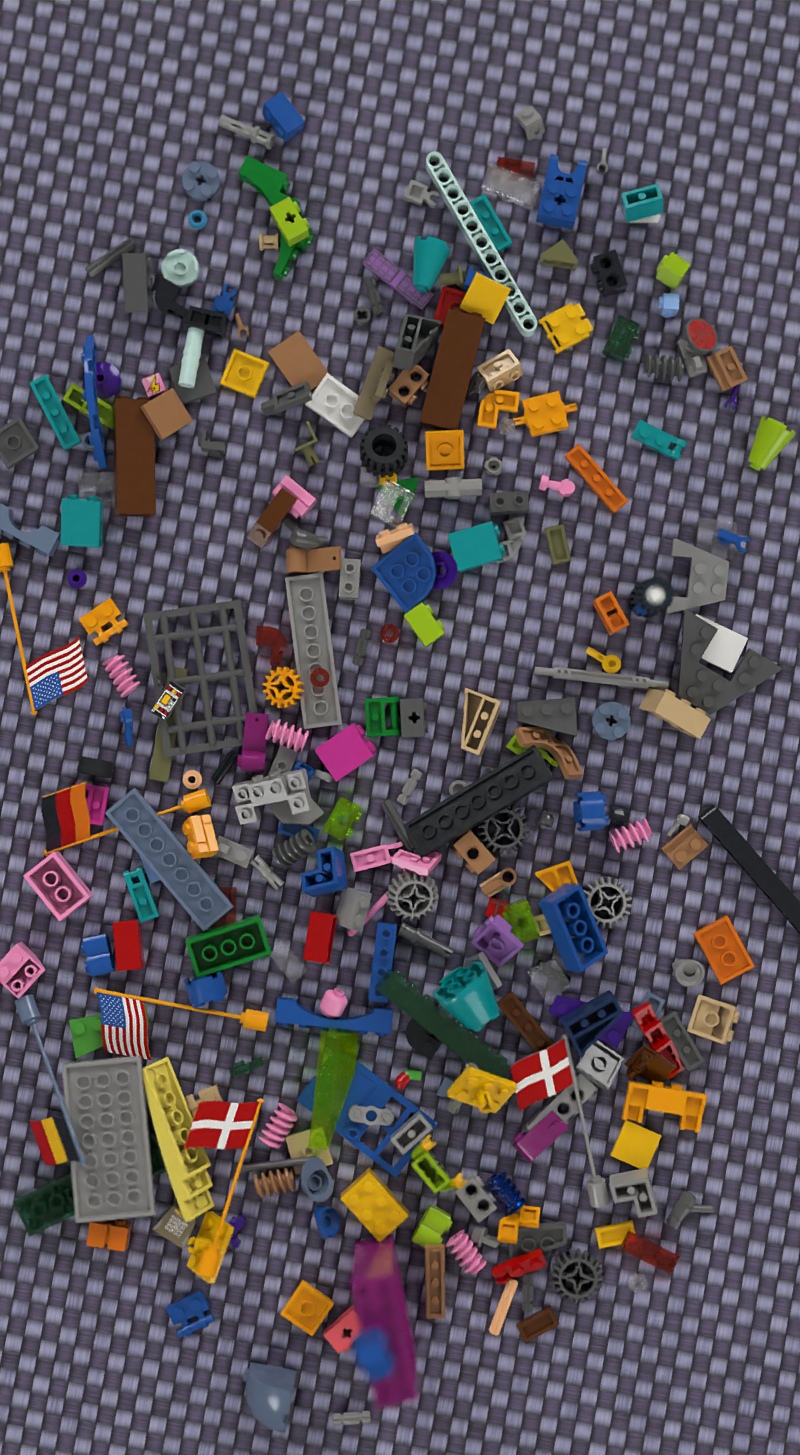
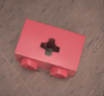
[323,1304,361,1354]

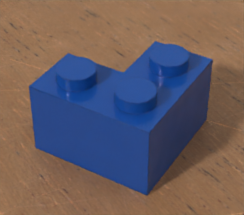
[301,846,348,897]
[353,1326,396,1383]

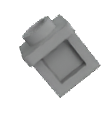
[515,106,545,141]

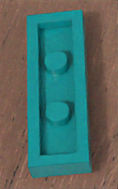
[469,194,513,253]

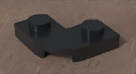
[406,1006,441,1060]

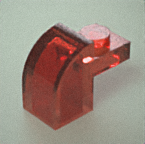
[256,626,288,667]

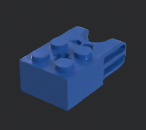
[536,154,587,230]

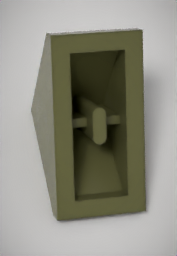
[539,239,578,270]

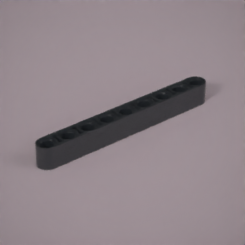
[698,804,800,934]

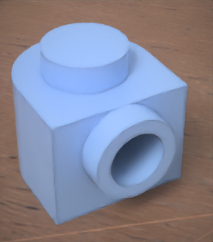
[658,293,679,318]

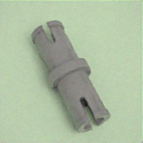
[250,854,285,891]

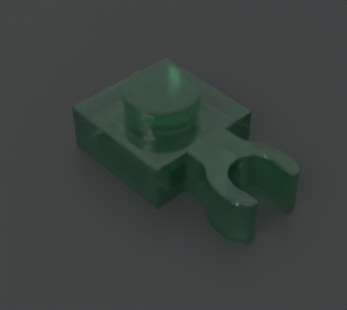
[230,1057,264,1078]

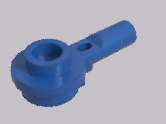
[119,707,133,746]

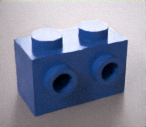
[262,92,305,142]

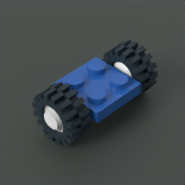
[629,577,674,618]

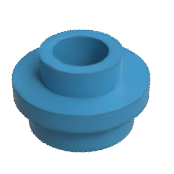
[188,210,207,229]

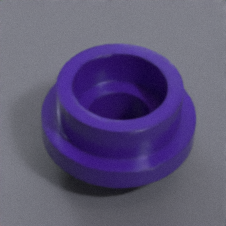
[67,569,87,589]

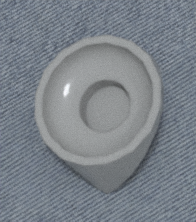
[672,959,705,987]

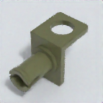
[439,264,479,291]
[293,421,320,467]

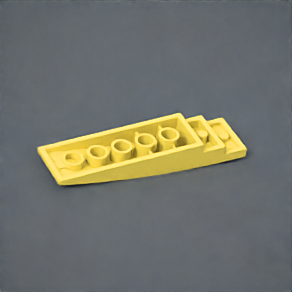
[142,1057,215,1222]

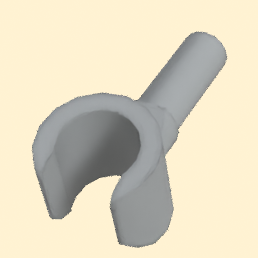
[596,148,608,174]
[667,814,690,837]

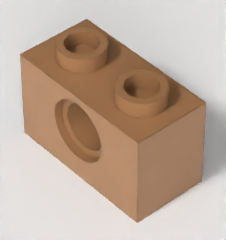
[452,830,496,875]

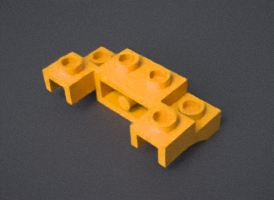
[621,1080,707,1133]

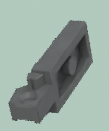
[261,382,312,416]

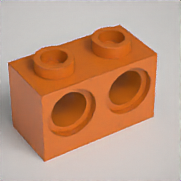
[592,591,630,636]

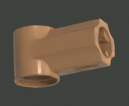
[479,867,517,899]

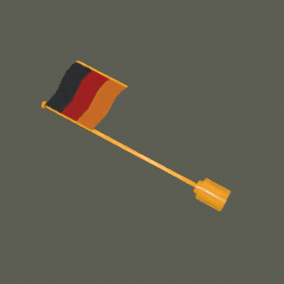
[41,782,212,856]

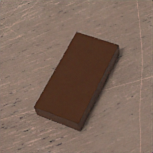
[516,1305,560,1343]

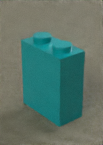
[60,494,104,548]
[448,521,506,573]

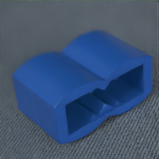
[81,933,116,977]

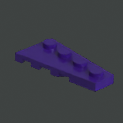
[548,994,633,1049]

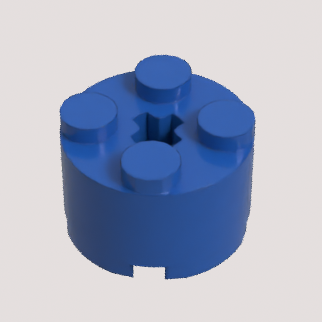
[573,791,609,832]
[184,970,228,1008]

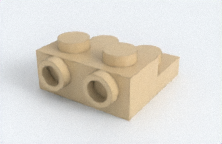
[687,994,740,1045]

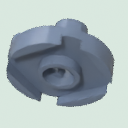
[182,161,221,201]
[591,702,631,740]

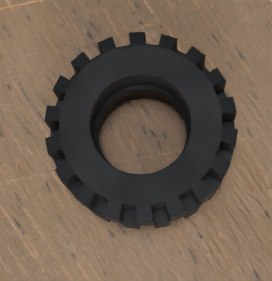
[360,424,408,478]

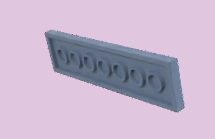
[105,788,234,931]

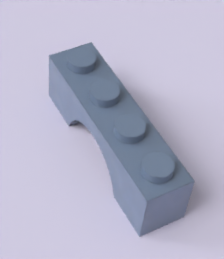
[0,503,61,557]

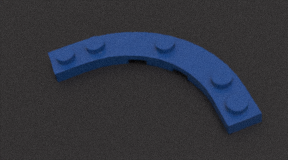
[81,335,108,468]

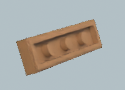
[425,1244,445,1319]

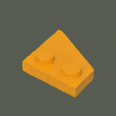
[535,860,578,892]

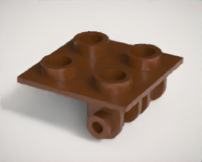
[624,1044,676,1083]

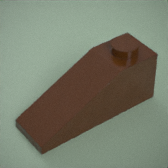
[247,487,298,548]

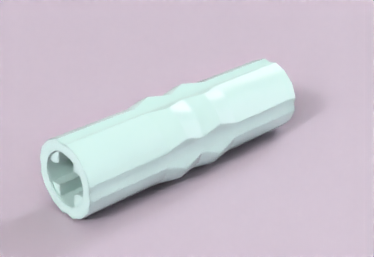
[178,327,204,388]

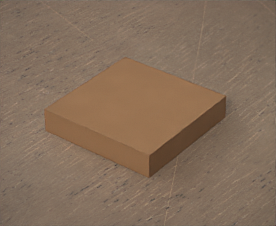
[140,388,193,440]

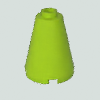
[748,415,796,471]

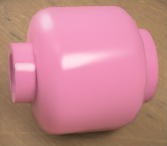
[319,988,348,1019]

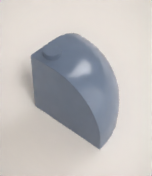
[243,1363,296,1433]

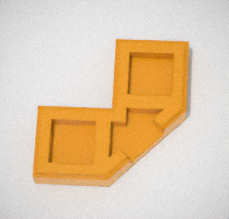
[497,1205,540,1244]

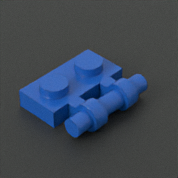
[166,1289,215,1338]

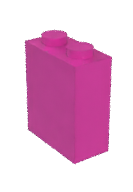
[315,723,376,782]

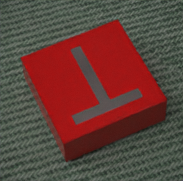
[485,897,508,919]

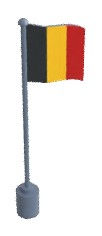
[15,995,87,1165]

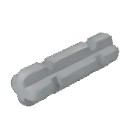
[397,769,422,805]
[332,1411,371,1426]

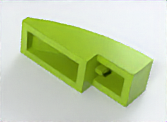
[62,383,113,430]

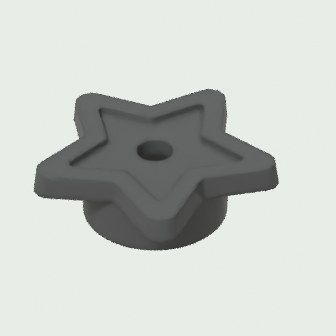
[467,371,485,395]

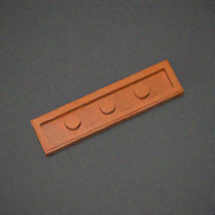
[564,444,628,514]

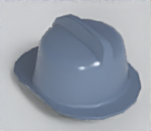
[301,1157,333,1202]

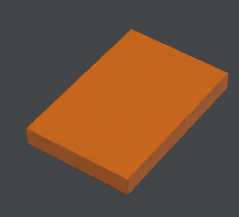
[693,915,755,985]

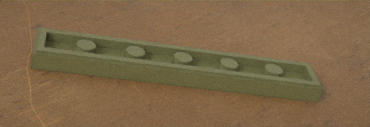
[149,667,188,782]

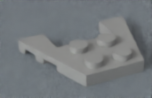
[665,539,729,613]

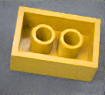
[340,1167,409,1243]

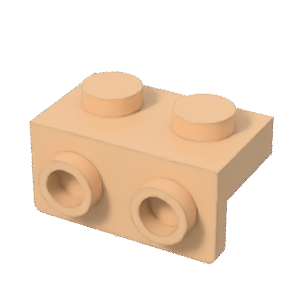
[375,523,415,553]

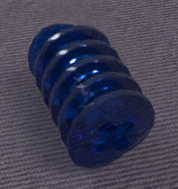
[484,1171,526,1215]

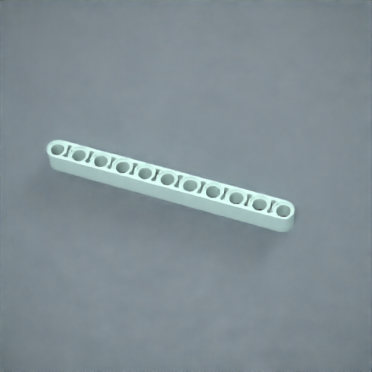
[426,152,537,337]

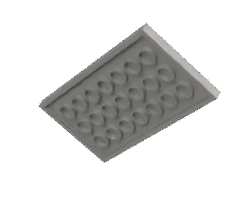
[62,1056,156,1223]

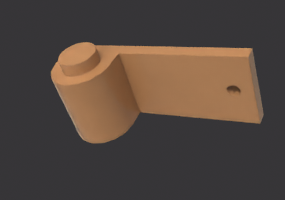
[286,545,341,574]

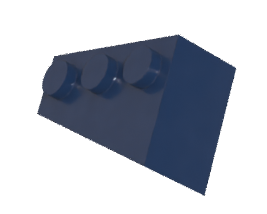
[559,990,624,1058]

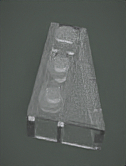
[481,163,544,210]

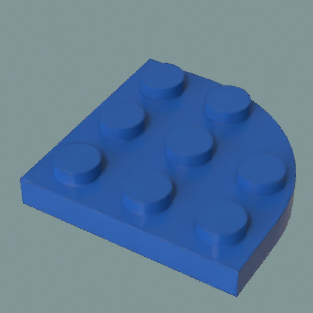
[371,532,436,613]

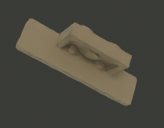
[353,346,395,421]

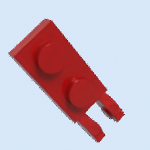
[491,1249,547,1285]

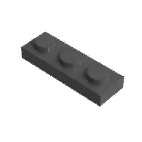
[659,1011,705,1072]

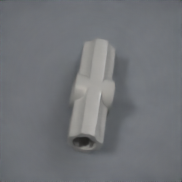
[424,477,482,499]

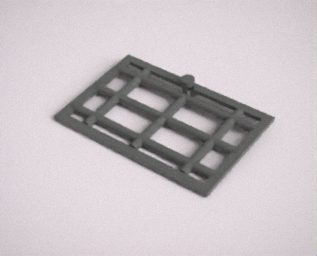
[143,599,257,757]

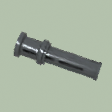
[396,920,454,960]

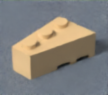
[461,688,503,757]
[639,688,711,739]

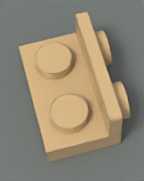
[477,349,523,393]

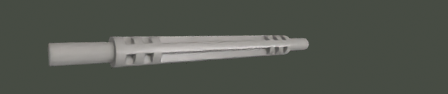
[534,667,668,689]

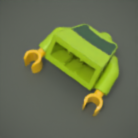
[411,1135,468,1194]

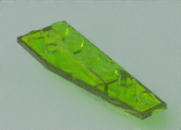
[308,1030,359,1150]

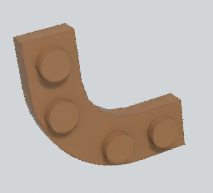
[514,727,584,779]

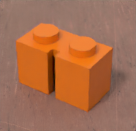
[86,1219,132,1252]

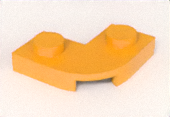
[477,390,520,429]

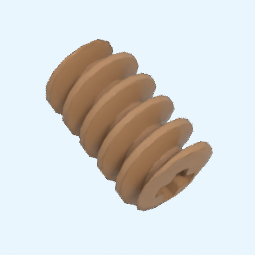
[254,1167,296,1198]

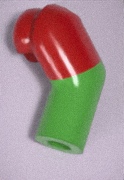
[395,1070,422,1090]

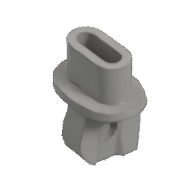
[471,1226,502,1248]

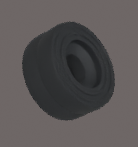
[77,756,114,778]

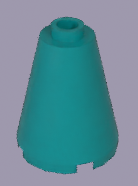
[413,236,451,293]

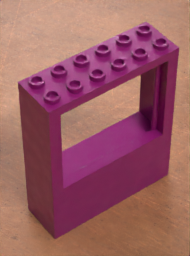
[351,1234,418,1409]

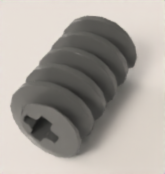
[643,353,685,382]
[272,829,316,868]

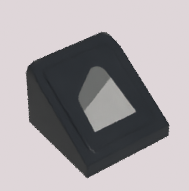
[607,804,629,823]

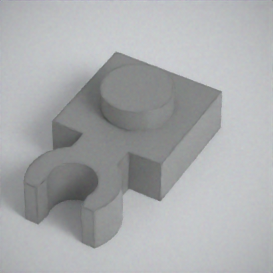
[404,180,440,208]

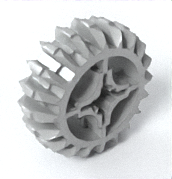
[386,870,439,921]
[583,876,632,929]

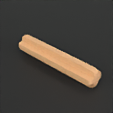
[489,1278,518,1335]

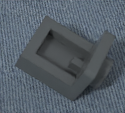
[198,430,226,457]

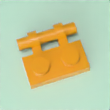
[79,598,129,646]

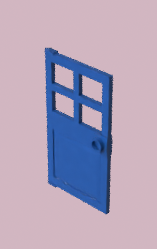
[297,1044,438,1178]

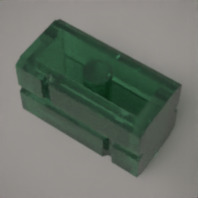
[602,315,641,363]

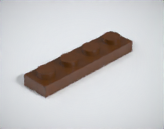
[497,991,554,1052]

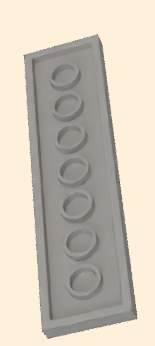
[285,573,342,729]

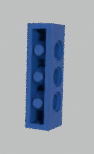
[368,921,397,1003]

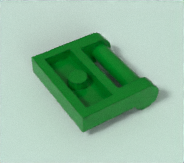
[365,697,401,737]

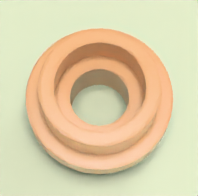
[183,770,202,789]

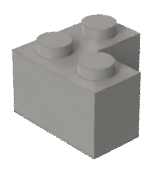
[610,1168,658,1218]

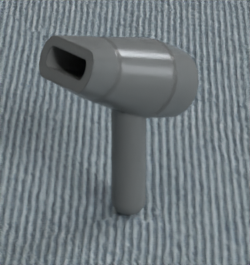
[284,519,328,549]
[666,1191,715,1229]

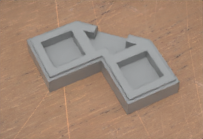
[495,516,527,564]
[270,799,324,826]

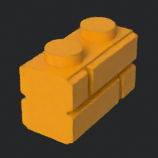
[182,814,219,859]

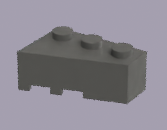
[392,313,442,371]

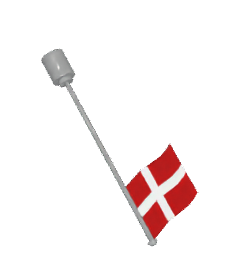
[510,1034,610,1208]

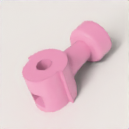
[539,475,575,498]

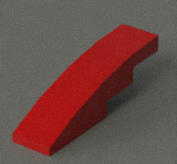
[631,1001,685,1079]

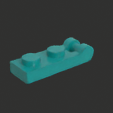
[630,419,687,461]
[123,865,160,923]

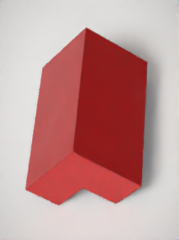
[303,911,337,964]
[112,919,145,971]

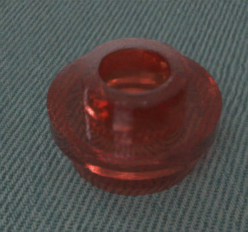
[380,624,399,643]
[310,668,330,688]

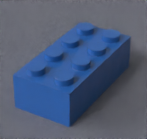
[538,883,608,972]

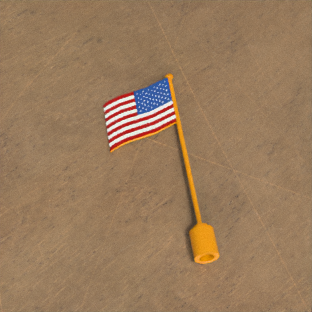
[0,543,88,715]
[93,987,269,1060]

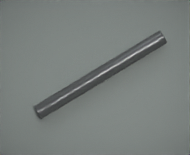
[240,1156,316,1173]

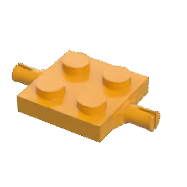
[513,391,577,438]

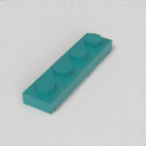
[29,374,82,451]

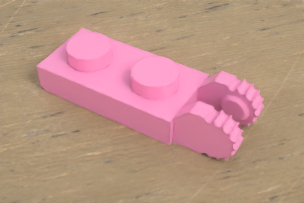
[350,841,403,872]

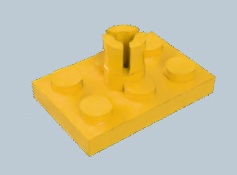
[447,1066,517,1113]
[186,1211,234,1284]

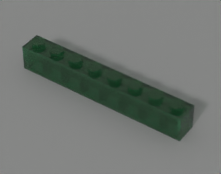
[375,969,510,1078]

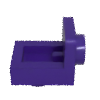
[228,1214,246,1249]

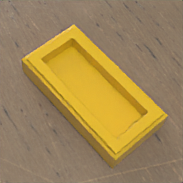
[594,1220,637,1249]

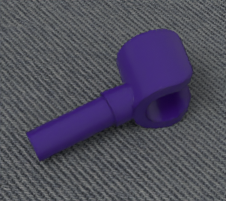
[724,385,739,411]

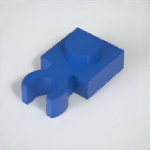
[210,284,237,318]

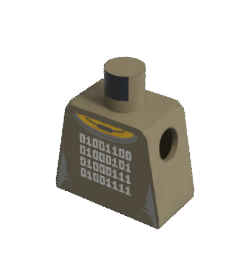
[153,1201,198,1249]

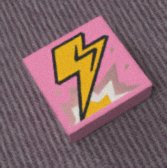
[141,373,166,398]

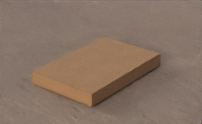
[268,331,330,392]

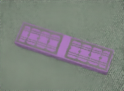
[363,248,434,311]

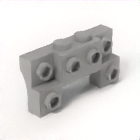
[232,768,314,825]

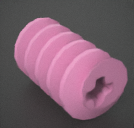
[102,655,141,698]
[265,719,309,752]
[609,818,652,853]
[258,1103,298,1148]
[445,1229,486,1275]

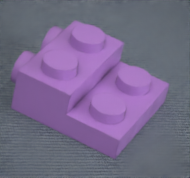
[471,914,524,968]

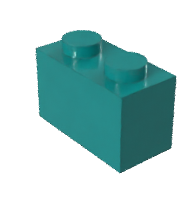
[621,183,663,223]

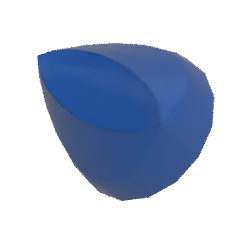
[314,1206,341,1240]

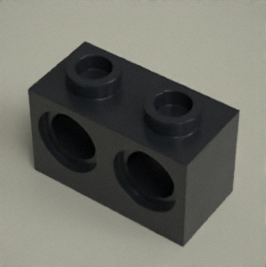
[590,249,628,298]
[185,306,229,339]

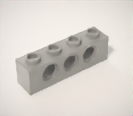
[525,1071,597,1131]

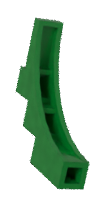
[238,156,314,282]

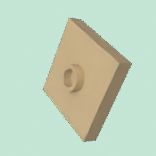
[285,1125,333,1174]

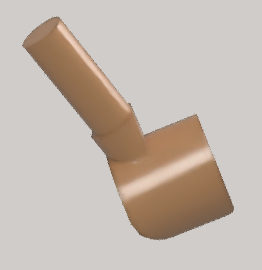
[234,313,249,339]

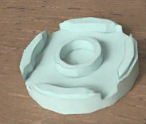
[161,249,199,288]

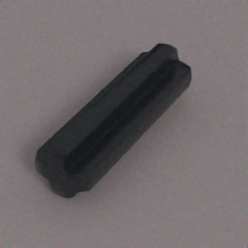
[211,750,239,785]

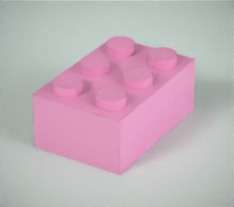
[24,851,94,922]

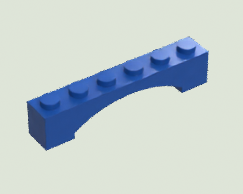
[275,997,393,1036]

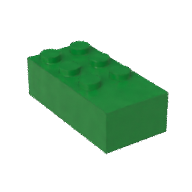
[185,914,272,978]

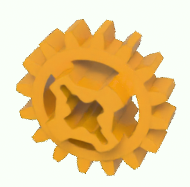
[263,667,304,708]

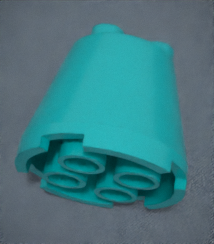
[433,961,500,1032]

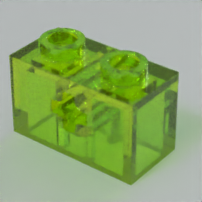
[323,796,363,841]
[501,898,540,943]

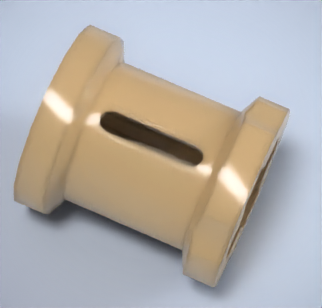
[259,233,280,251]

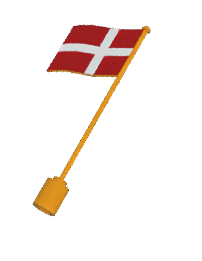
[183,1098,264,1278]

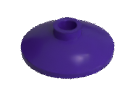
[83,361,121,399]
[432,551,458,590]

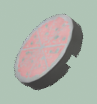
[682,318,718,355]

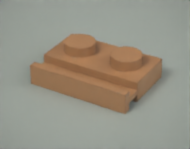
[706,345,748,393]
[660,824,709,870]

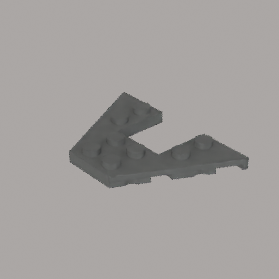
[677,610,782,715]

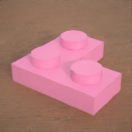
[392,849,442,876]

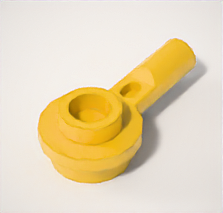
[585,646,621,673]

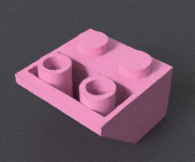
[0,942,46,999]

